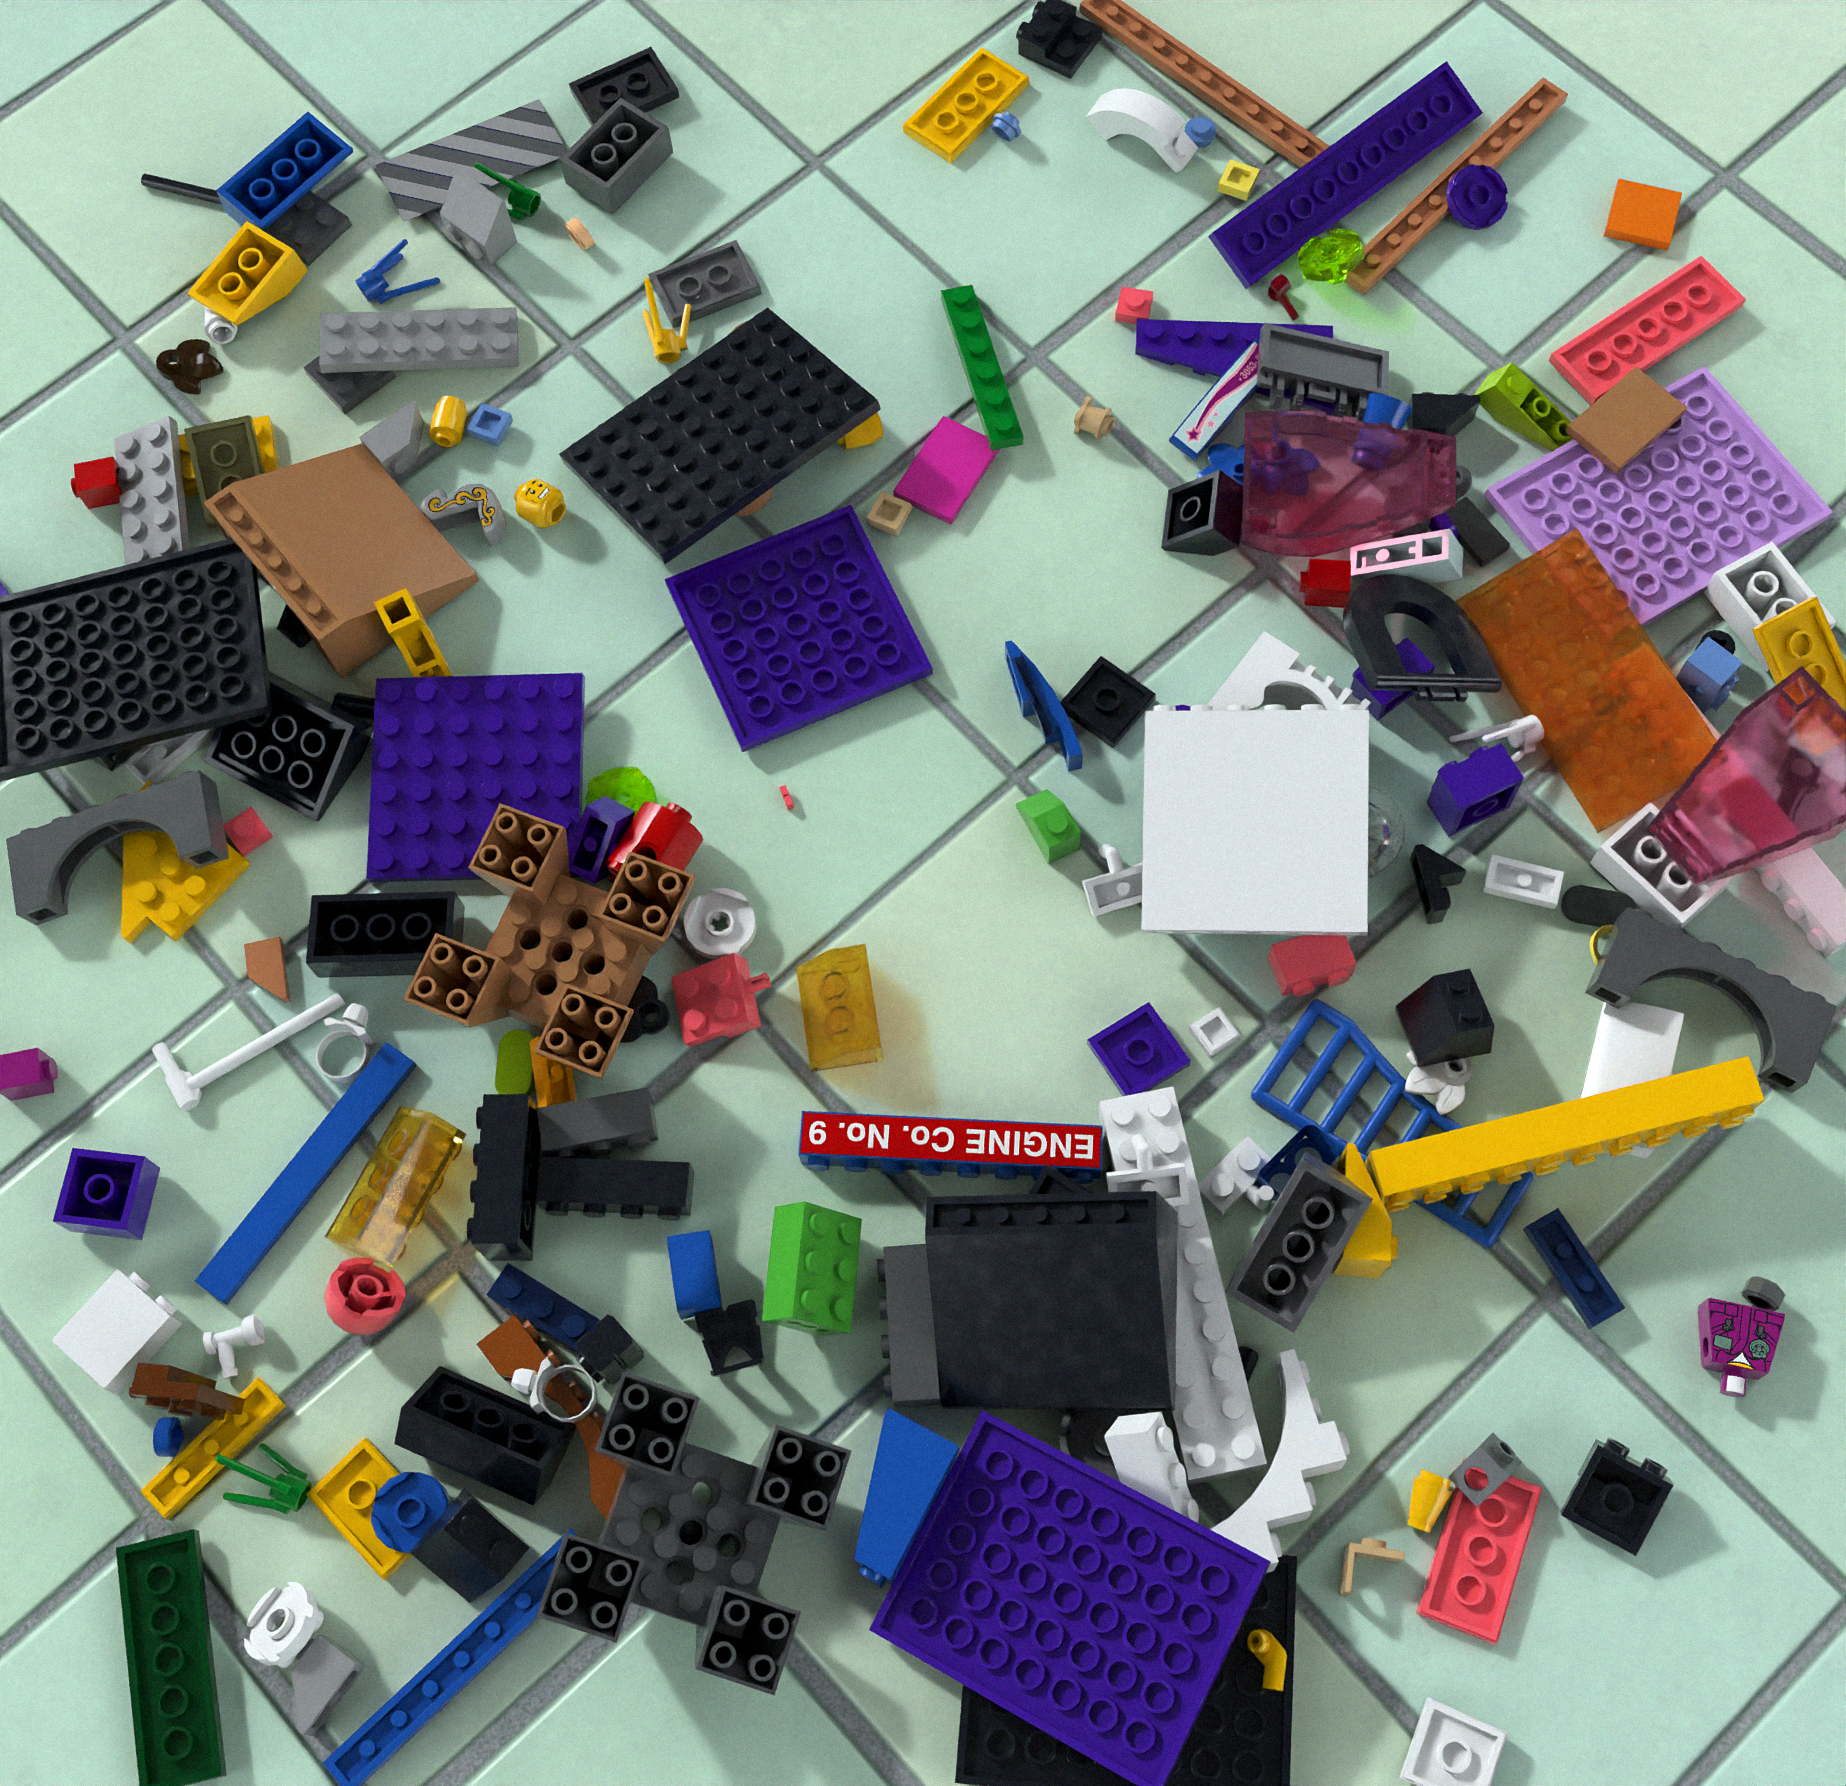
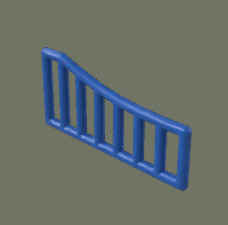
[1251,999,1533,1247]

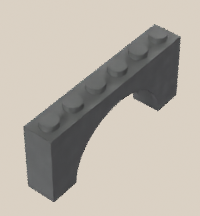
[6,770,229,925]
[1585,907,1837,1093]

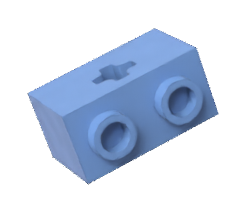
[1675,637,1743,715]

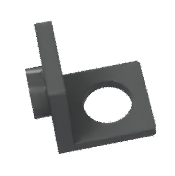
[1449,1433,1522,1507]

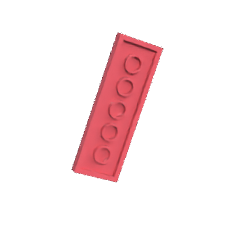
[1549,256,1746,405]

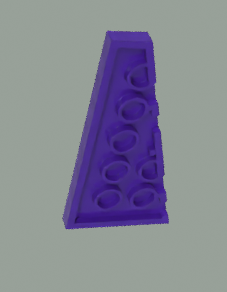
[1135,319,1333,416]

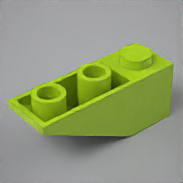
[1474,362,1573,451]

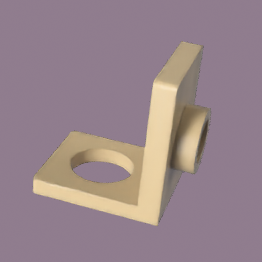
[1340,1538,1404,1597]

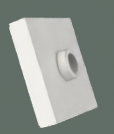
[1399,1698,1508,1786]

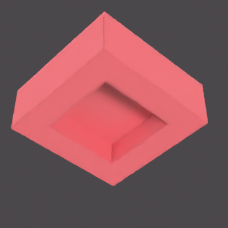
[1115,287,1153,324]
[223,807,273,857]

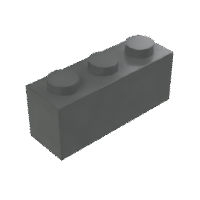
[537,1087,659,1158]

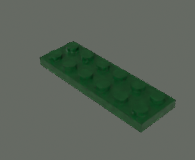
[116,1529,227,1786]

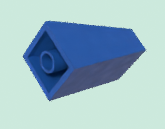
[854,1408,960,1588]

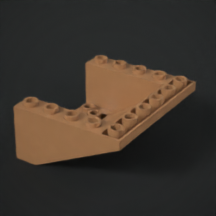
[204,443,479,679]

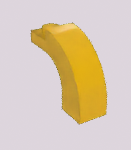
[374,588,453,677]

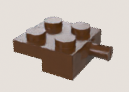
[129,1363,245,1420]

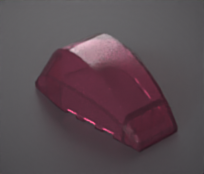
[1242,409,1456,557]
[1646,666,1846,886]

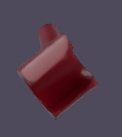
[1268,274,1299,320]

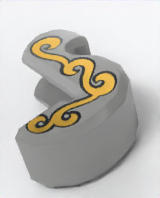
[421,484,506,547]

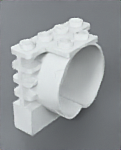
[1207,631,1371,719]

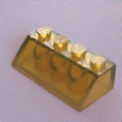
[325,1106,467,1268]

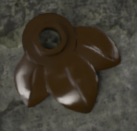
[156,339,223,395]

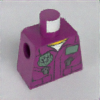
[1698,1298,1785,1397]

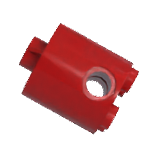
[605,802,703,883]

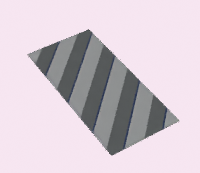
[376,100,567,221]

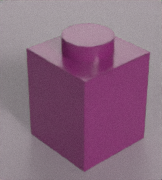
[0,1048,58,1101]

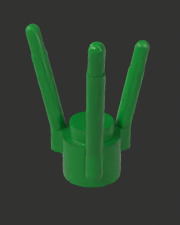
[474,162,541,221]
[215,1443,312,1515]

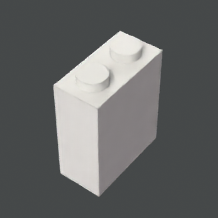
[51,1269,183,1395]

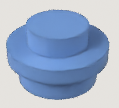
[991,112,1021,142]
[1185,117,1216,148]

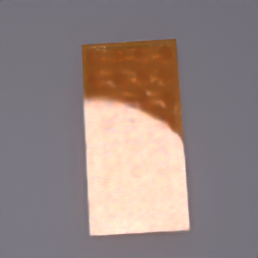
[1455,528,1728,833]

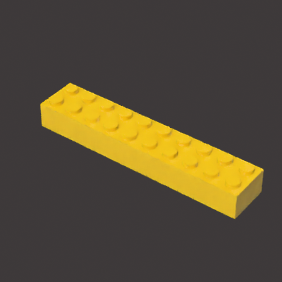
[1364,1056,1765,1213]

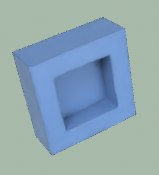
[467,403,513,447]

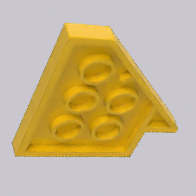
[121,780,251,943]

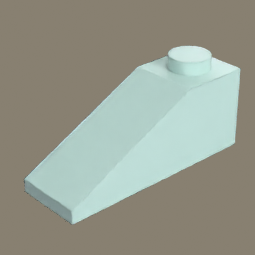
[1350,529,1463,584]

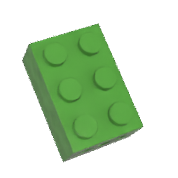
[762,1201,862,1336]

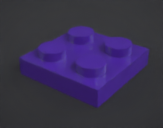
[1087,1002,1191,1096]

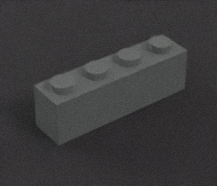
[877,1244,941,1408]

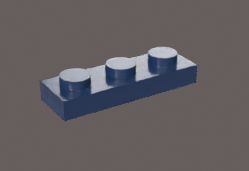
[1523,1208,1625,1330]
[486,1263,600,1355]

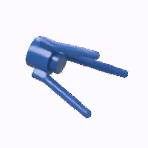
[355,239,440,305]

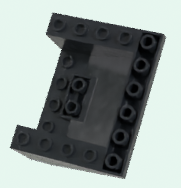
[925,1191,1178,1410]

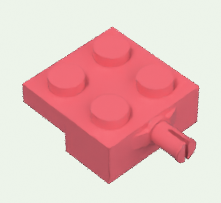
[671,953,771,1047]

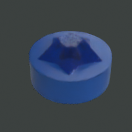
[153,1417,184,1457]

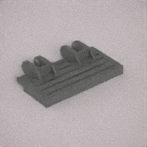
[1257,323,1389,427]

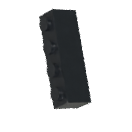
[535,1157,694,1221]

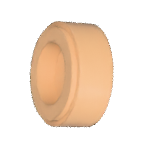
[565,217,594,251]

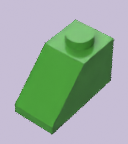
[1016,789,1081,864]

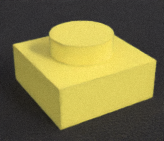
[1217,159,1260,201]

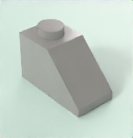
[359,400,424,479]
[292,1635,366,1736]

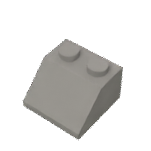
[440,169,517,266]

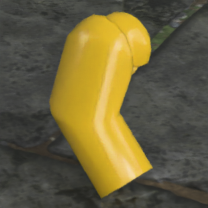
[1247,1629,1287,1691]

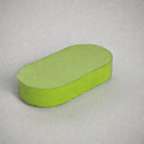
[495,1029,534,1096]

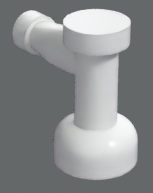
[203,1314,265,1379]

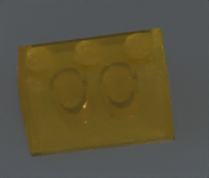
[796,944,884,1072]

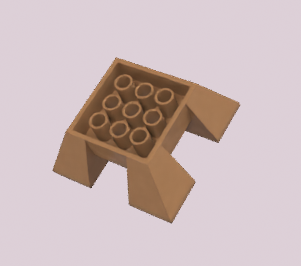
[403,803,696,1080]

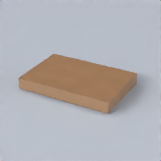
[1566,367,1687,474]

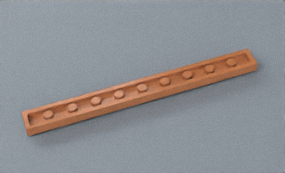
[1079,0,1330,168]
[1338,77,1568,296]

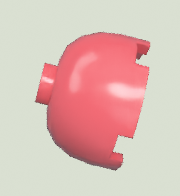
[324,1257,406,1335]

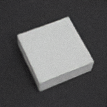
[1189,1007,1241,1059]

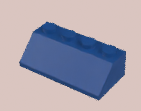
[216,112,353,231]

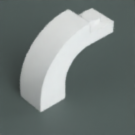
[1086,88,1198,173]

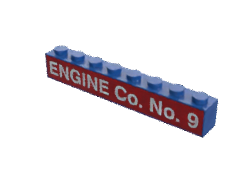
[798,1111,1103,1184]

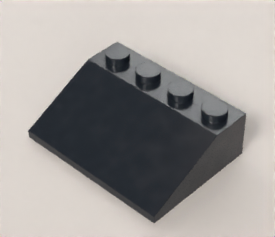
[203,671,374,821]

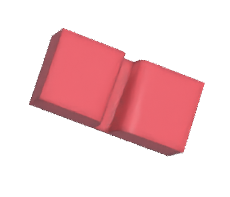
[779,785,794,810]

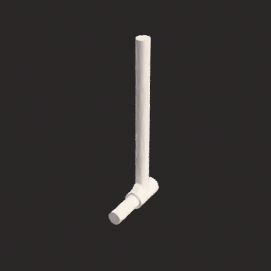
[152,992,346,1111]

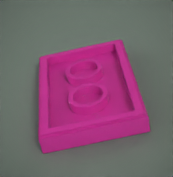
[893,416,1000,524]

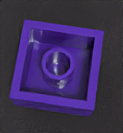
[1426,743,1524,837]
[53,1148,160,1240]

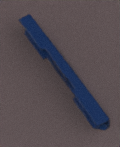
[1012,652,1055,737]

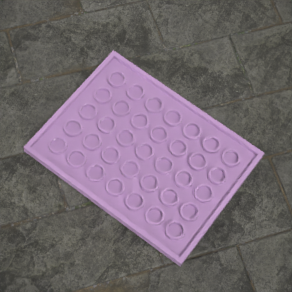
[1484,366,1833,648]

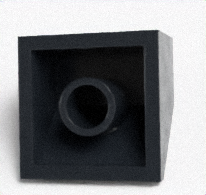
[1161,470,1246,556]
[1395,968,1495,1067]
[410,1488,530,1603]

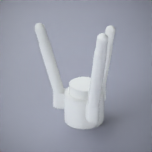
[1449,715,1544,764]

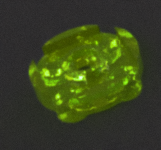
[1298,229,1365,284]
[586,767,657,818]

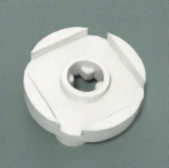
[683,888,757,960]
[244,1582,324,1668]

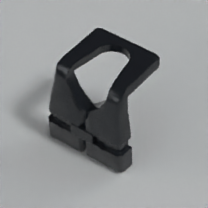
[695,1299,765,1378]

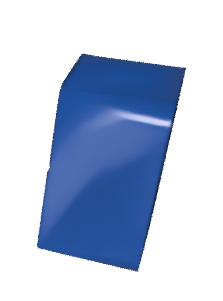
[1257,1124,1339,1202]
[667,1230,723,1320]

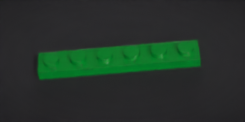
[941,285,1024,451]

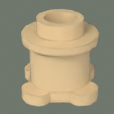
[1074,396,1115,440]

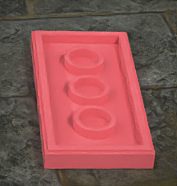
[1416,1458,1542,1645]

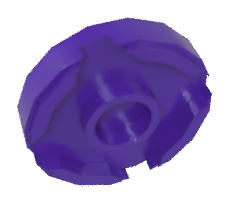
[1446,164,1508,230]

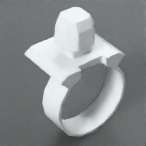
[315,1003,376,1083]
[511,1357,597,1423]

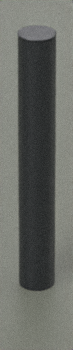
[141,173,221,204]

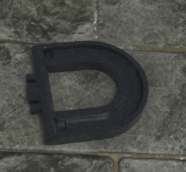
[1343,574,1502,702]

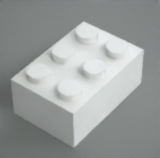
[1703,542,1837,672]
[1590,802,1733,928]

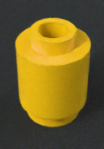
[429,396,468,447]
[835,413,883,450]

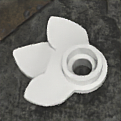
[1405,1051,1473,1115]

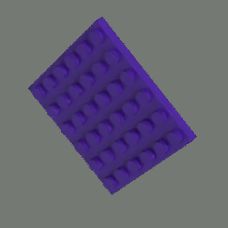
[664,505,933,752]
[366,673,585,882]

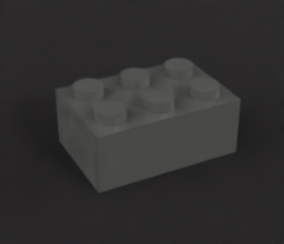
[559,97,673,214]

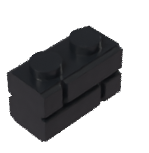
[576,1314,644,1385]

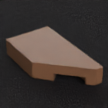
[244,937,291,1003]

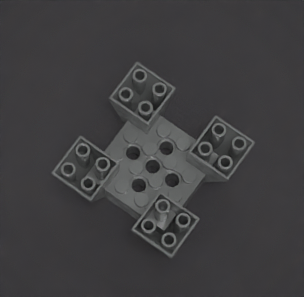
[536,1371,852,1696]

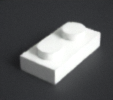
[1482,854,1564,910]

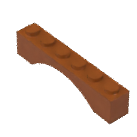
[477,1315,650,1519]

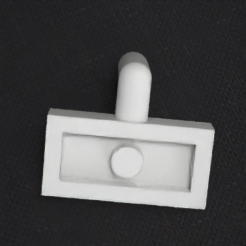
[1082,844,1142,917]
[1106,1134,1190,1206]
[1198,1135,1274,1217]

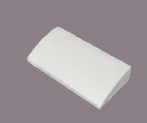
[1581,1002,1684,1159]

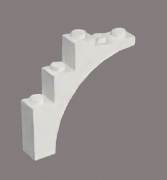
[1210,1349,1350,1573]

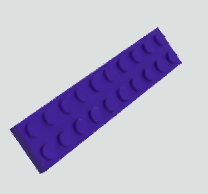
[1208,61,1483,289]

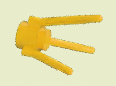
[642,278,691,363]

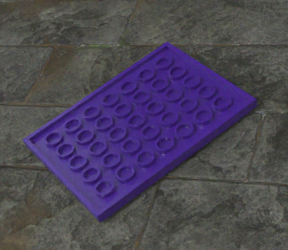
[869,1410,1271,1786]

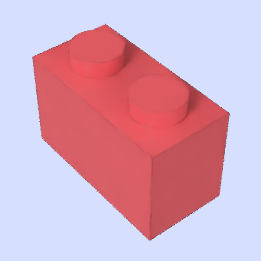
[1268,935,1357,997]

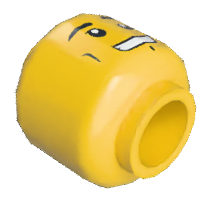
[514,478,566,528]

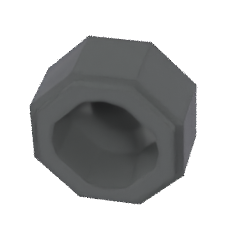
[1741,1276,1785,1311]

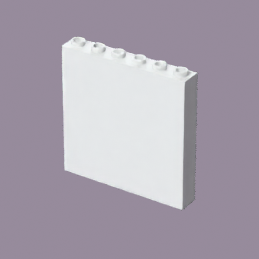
[1141,704,1369,936]

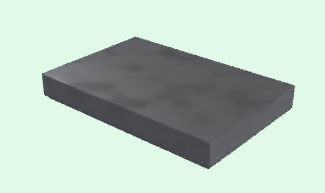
[648,240,762,329]

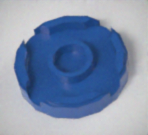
[371,1472,452,1554]

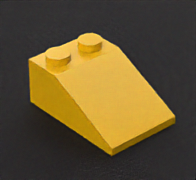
[187,221,308,326]
[1333,1143,1398,1278]

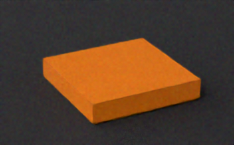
[1603,179,1682,250]

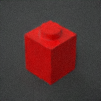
[71,456,122,509]
[1299,558,1351,608]

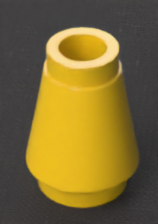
[1407,1469,1452,1533]

